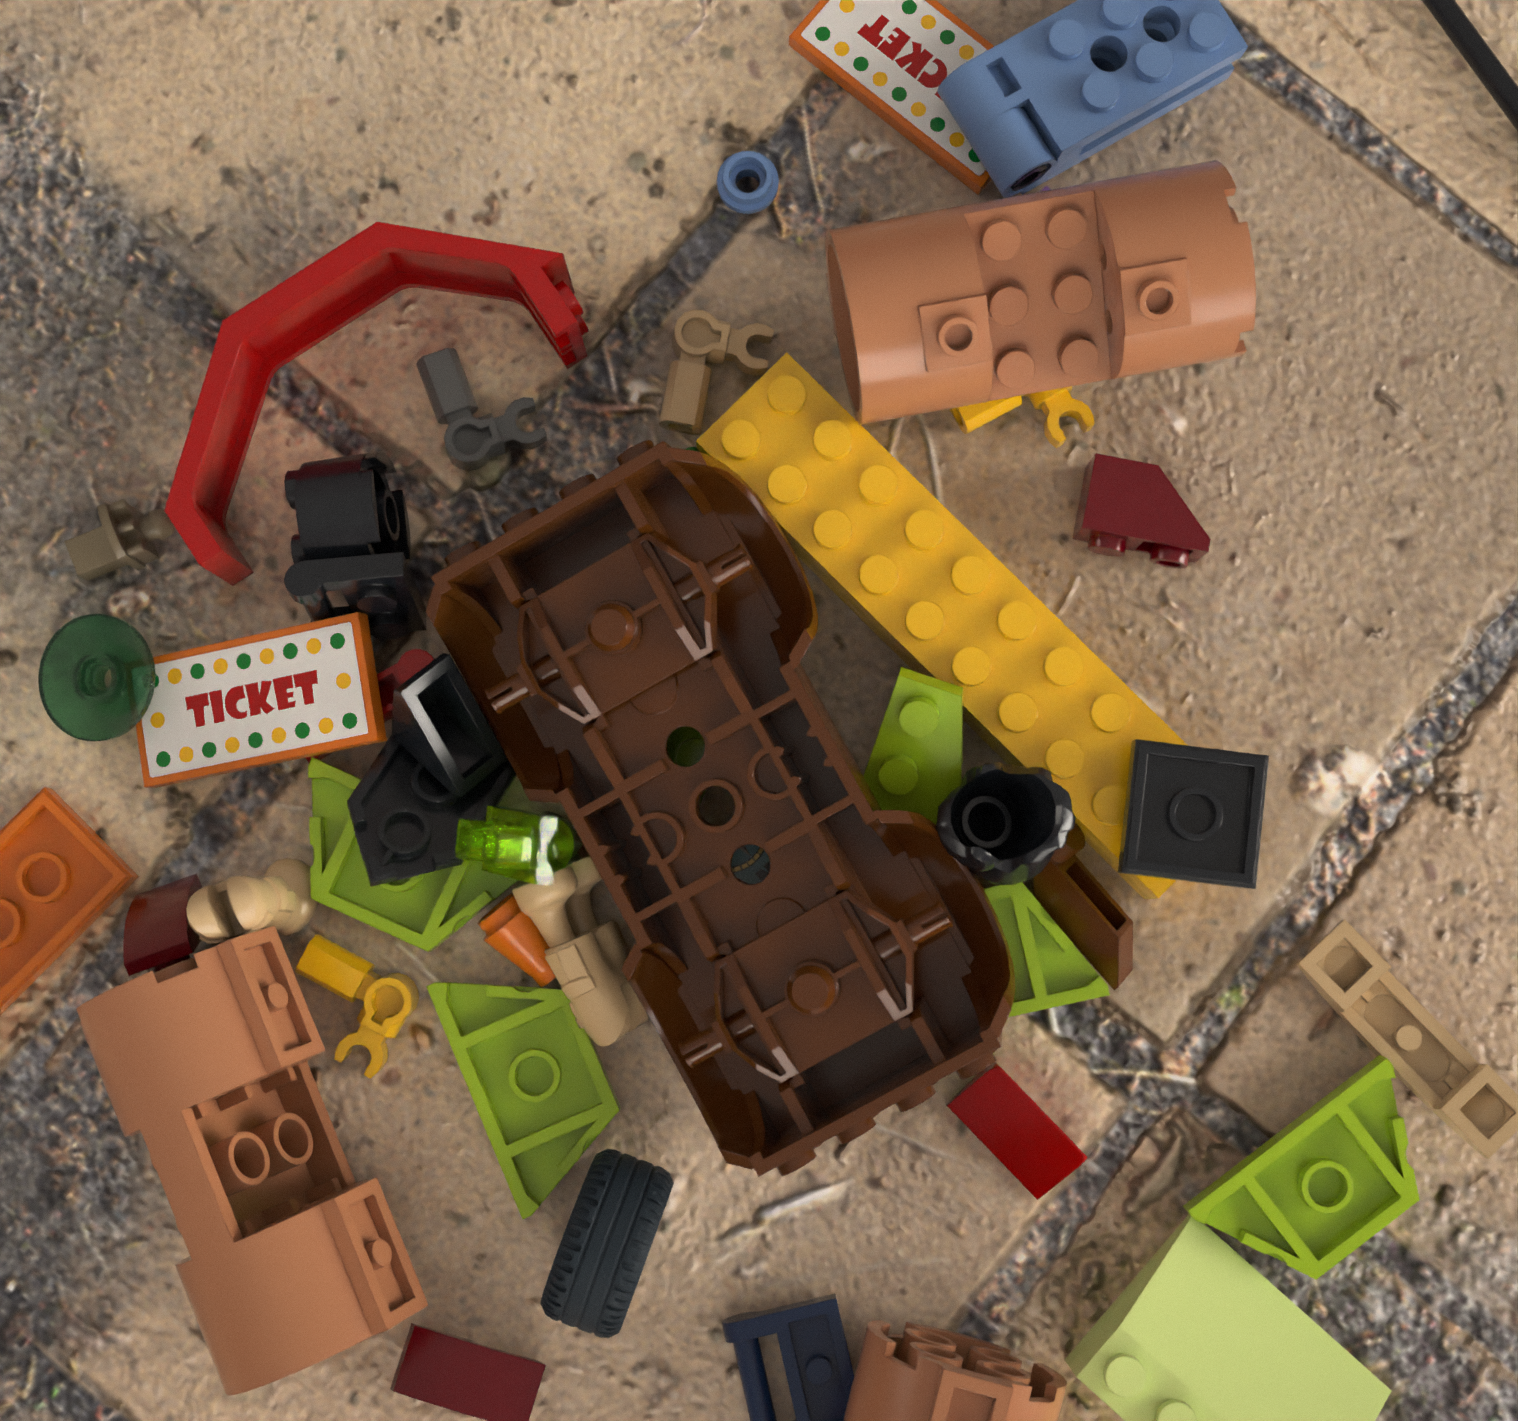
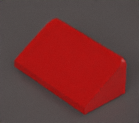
[946,1062,1088,1200]

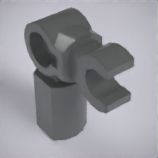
[416,348,547,471]

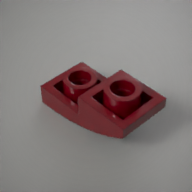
[123,873,202,976]
[390,1323,546,1421]

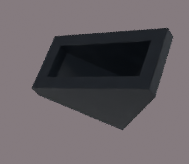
[392,653,508,797]

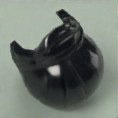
[936,762,1075,885]

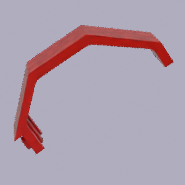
[164,222,589,586]

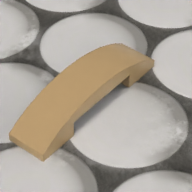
[1296,919,1518,1159]

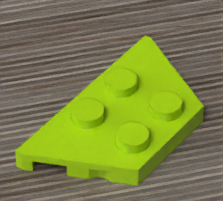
[308,757,538,952]
[983,882,1110,1017]
[426,982,621,1220]
[1183,1055,1420,1280]

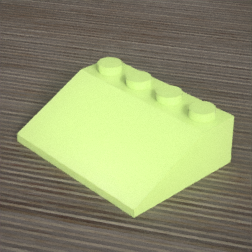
[1065,1214,1392,1421]

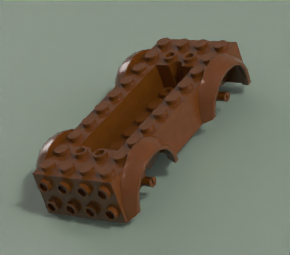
[426,440,1016,1177]

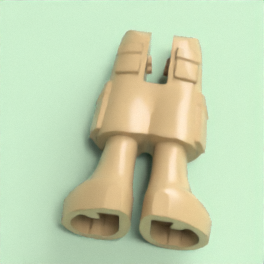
[512,855,649,1047]
[186,858,319,945]

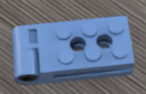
[937,0,1248,198]

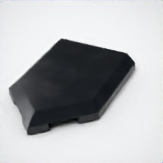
[347,735,517,887]

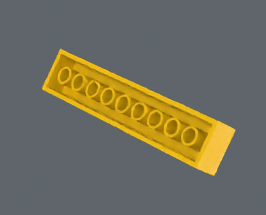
[696,352,1188,899]

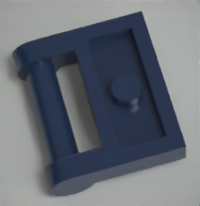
[721,1294,854,1421]

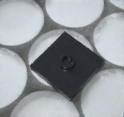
[1118,739,1269,889]

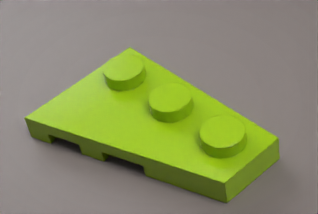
[863,667,963,824]

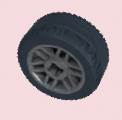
[540,1149,674,1338]

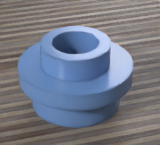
[717,151,779,214]

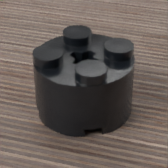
[284,451,411,564]

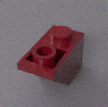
[1072,453,1211,569]

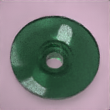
[38,614,156,742]

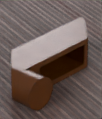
[1033,823,1133,990]

